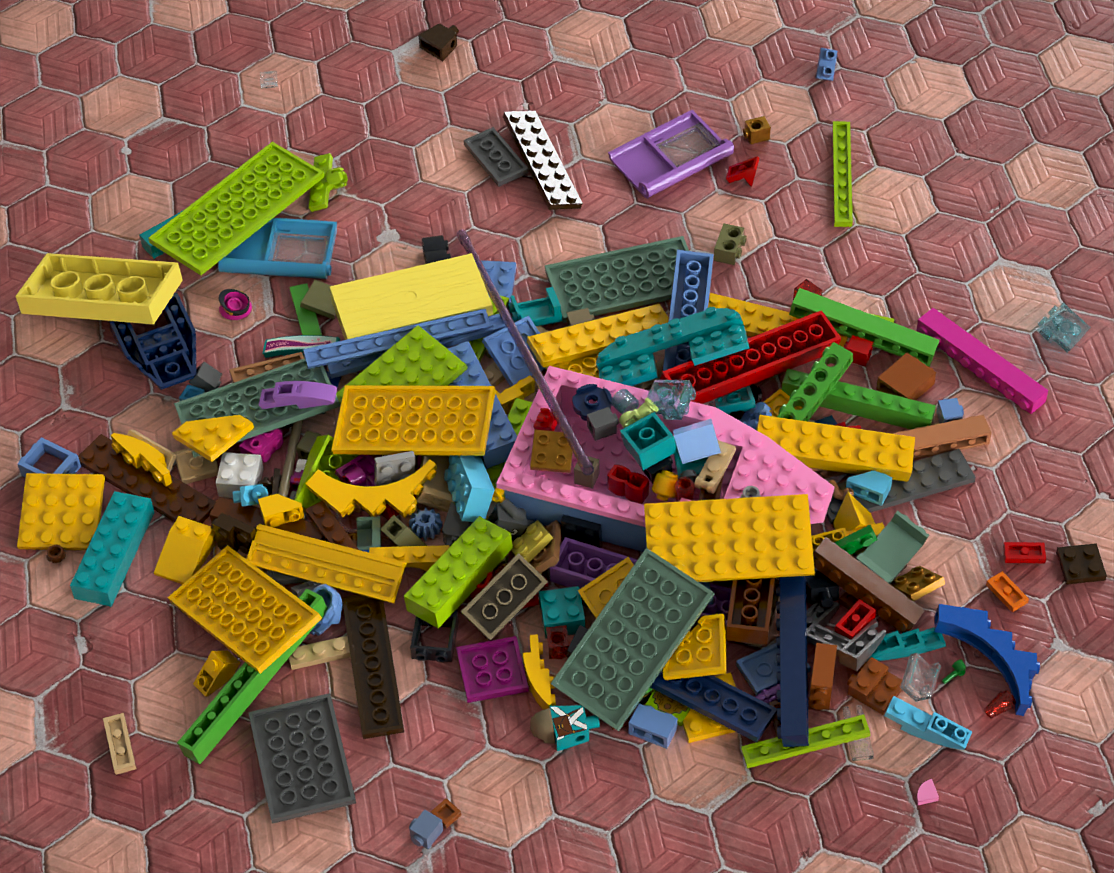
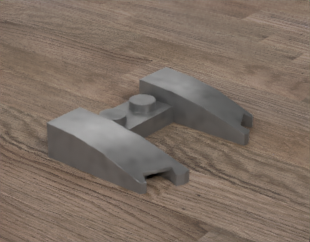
[807,602,886,671]

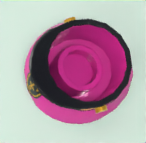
[218,289,252,320]

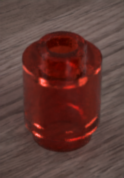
[675,477,695,502]

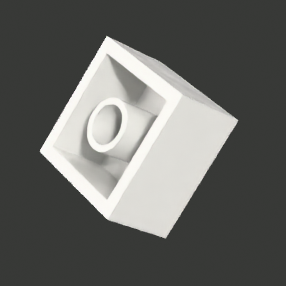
[216,453,264,498]

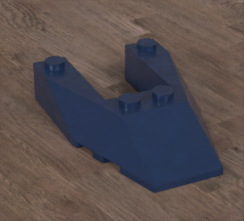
[109,293,197,390]

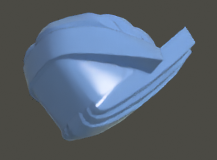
[310,584,343,636]

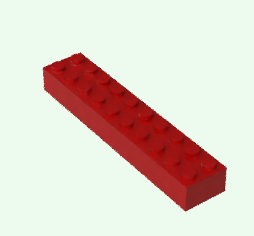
[658,310,842,404]

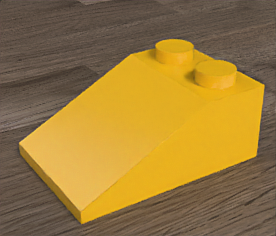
[154,516,216,584]

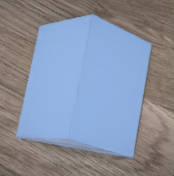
[673,419,721,464]

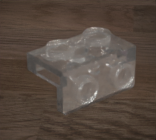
[900,653,941,702]

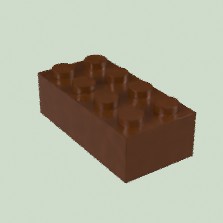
[726,578,775,645]

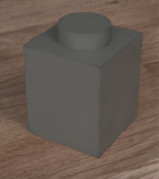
[189,362,222,393]
[587,407,619,441]

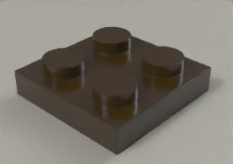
[1056,543,1107,585]

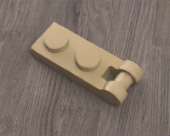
[694,440,736,494]

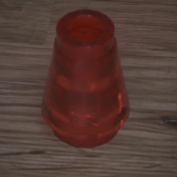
[984,690,1016,719]

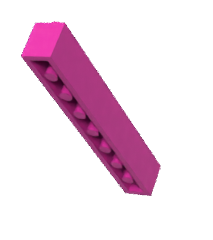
[916,308,1048,414]

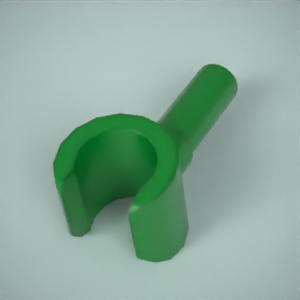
[942,660,966,685]

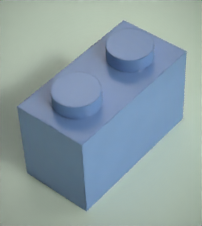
[629,703,678,749]

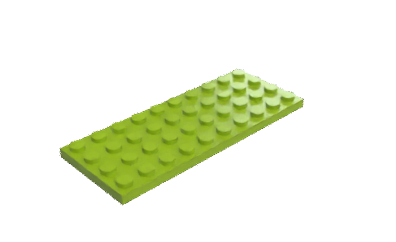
[149,142,324,275]

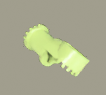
[619,397,659,428]

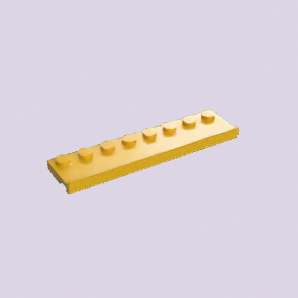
[247,524,407,604]

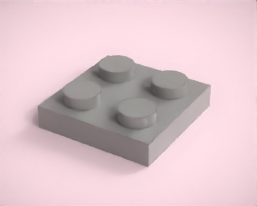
[374,451,415,486]

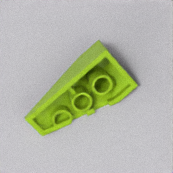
[294,434,358,509]

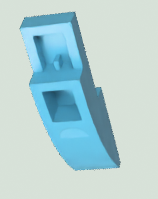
[884,696,972,750]

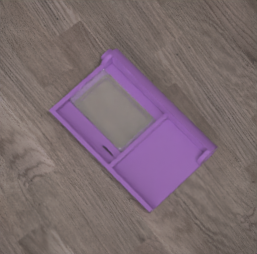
[608,110,734,198]

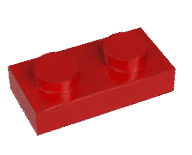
[1003,542,1046,564]

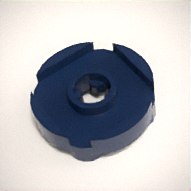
[572,384,612,421]

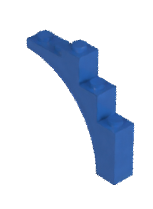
[934,604,1040,716]

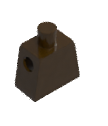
[418,24,459,61]

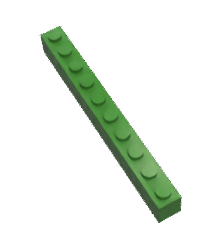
[177,589,327,765]

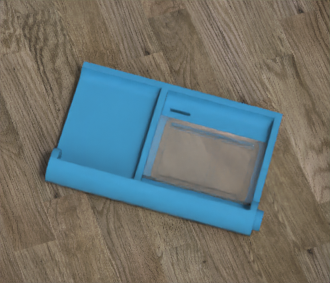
[218,218,337,279]

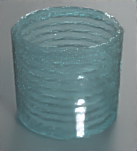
[611,389,639,414]

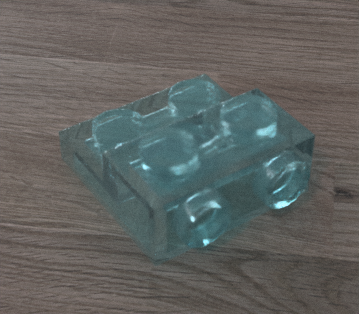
[1036,302,1091,353]
[647,380,696,420]

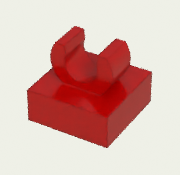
[533,408,560,431]

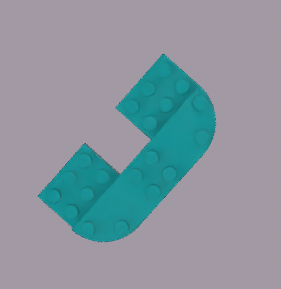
[596,307,750,386]

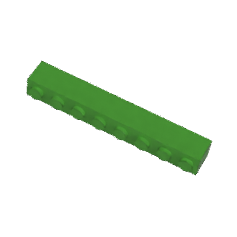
[789,288,940,367]
[782,369,936,430]

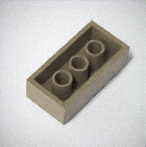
[461,553,548,641]

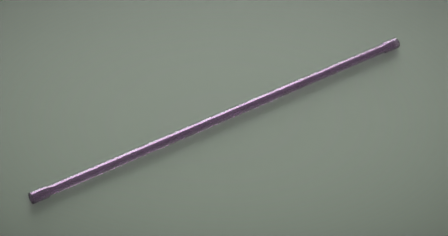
[456,230,594,475]

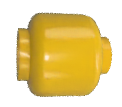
[652,470,681,501]

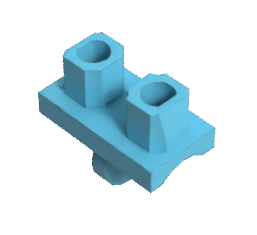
[233,484,268,506]

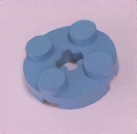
[739,402,772,430]

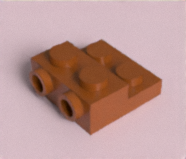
[847,657,906,715]

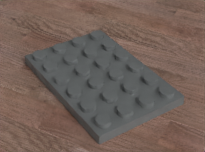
[248,693,356,824]

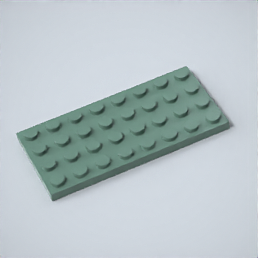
[545,236,689,323]
[174,359,340,457]
[551,548,715,732]

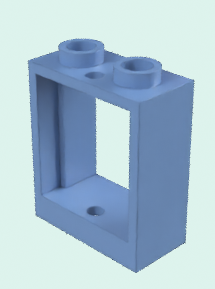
[18,437,81,478]

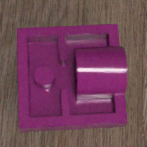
[335,455,375,487]

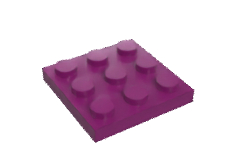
[456,636,529,703]

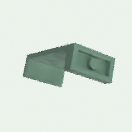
[856,510,929,584]

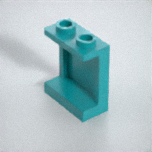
[508,287,562,326]

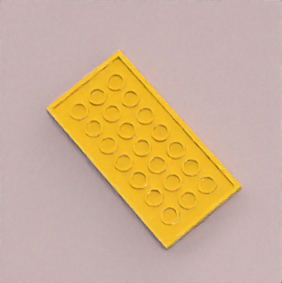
[331,385,496,456]
[644,494,815,582]
[167,545,322,674]

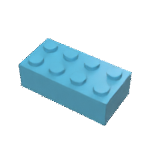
[444,455,495,522]

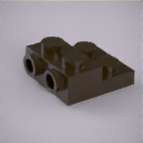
[211,513,256,554]

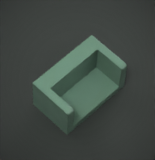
[356,516,381,550]

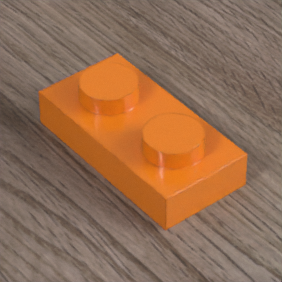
[986,571,1029,613]

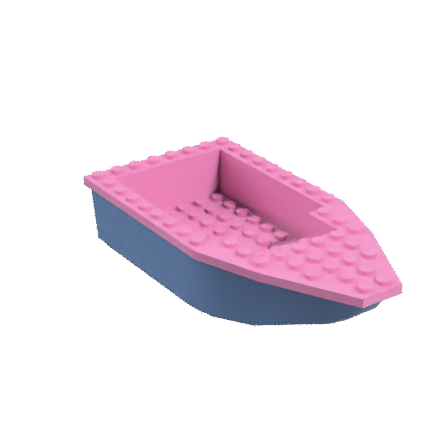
[496,366,834,552]

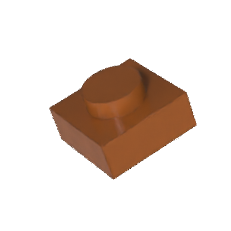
[431,798,461,829]

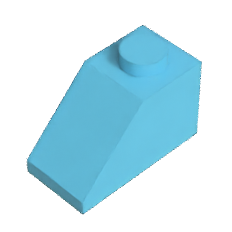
[846,470,893,506]

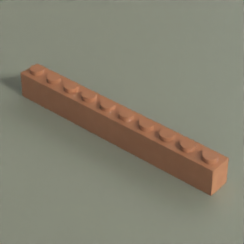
[810,415,992,479]

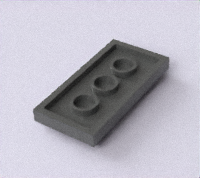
[464,127,529,187]

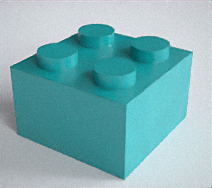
[620,412,678,470]
[539,586,585,639]

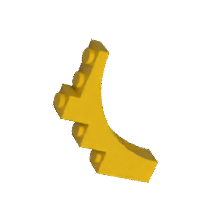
[305,460,437,518]

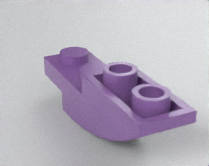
[259,381,337,409]

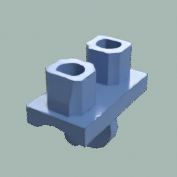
[816,48,838,81]

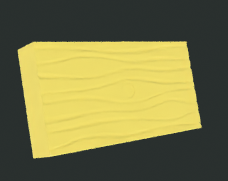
[16,253,183,324]
[330,253,493,340]

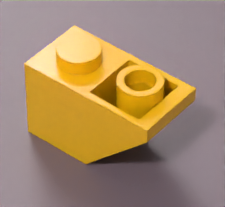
[258,494,304,527]
[193,650,240,697]

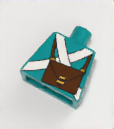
[550,705,600,751]

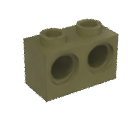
[714,223,747,265]

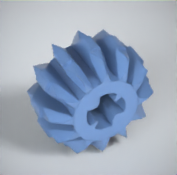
[409,507,443,541]

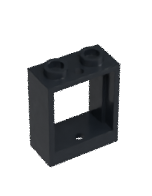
[410,610,459,663]

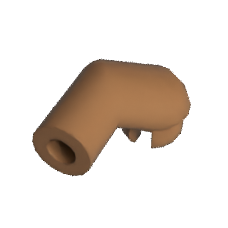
[829,480,854,501]

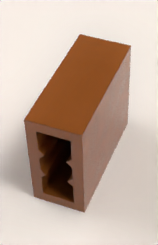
[876,353,936,400]
[808,643,837,710]

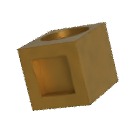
[743,116,771,144]

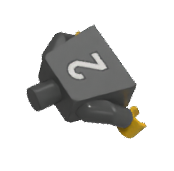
[486,487,535,541]

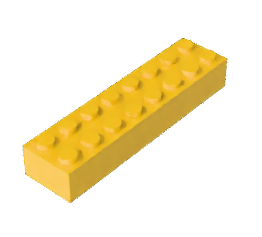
[756,415,915,482]

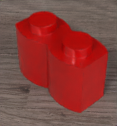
[607,464,649,504]

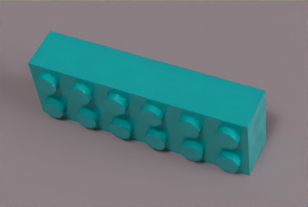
[70,491,155,607]

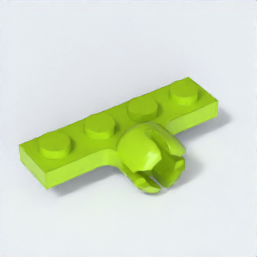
[309,153,348,212]

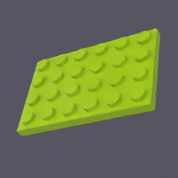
[336,325,468,405]

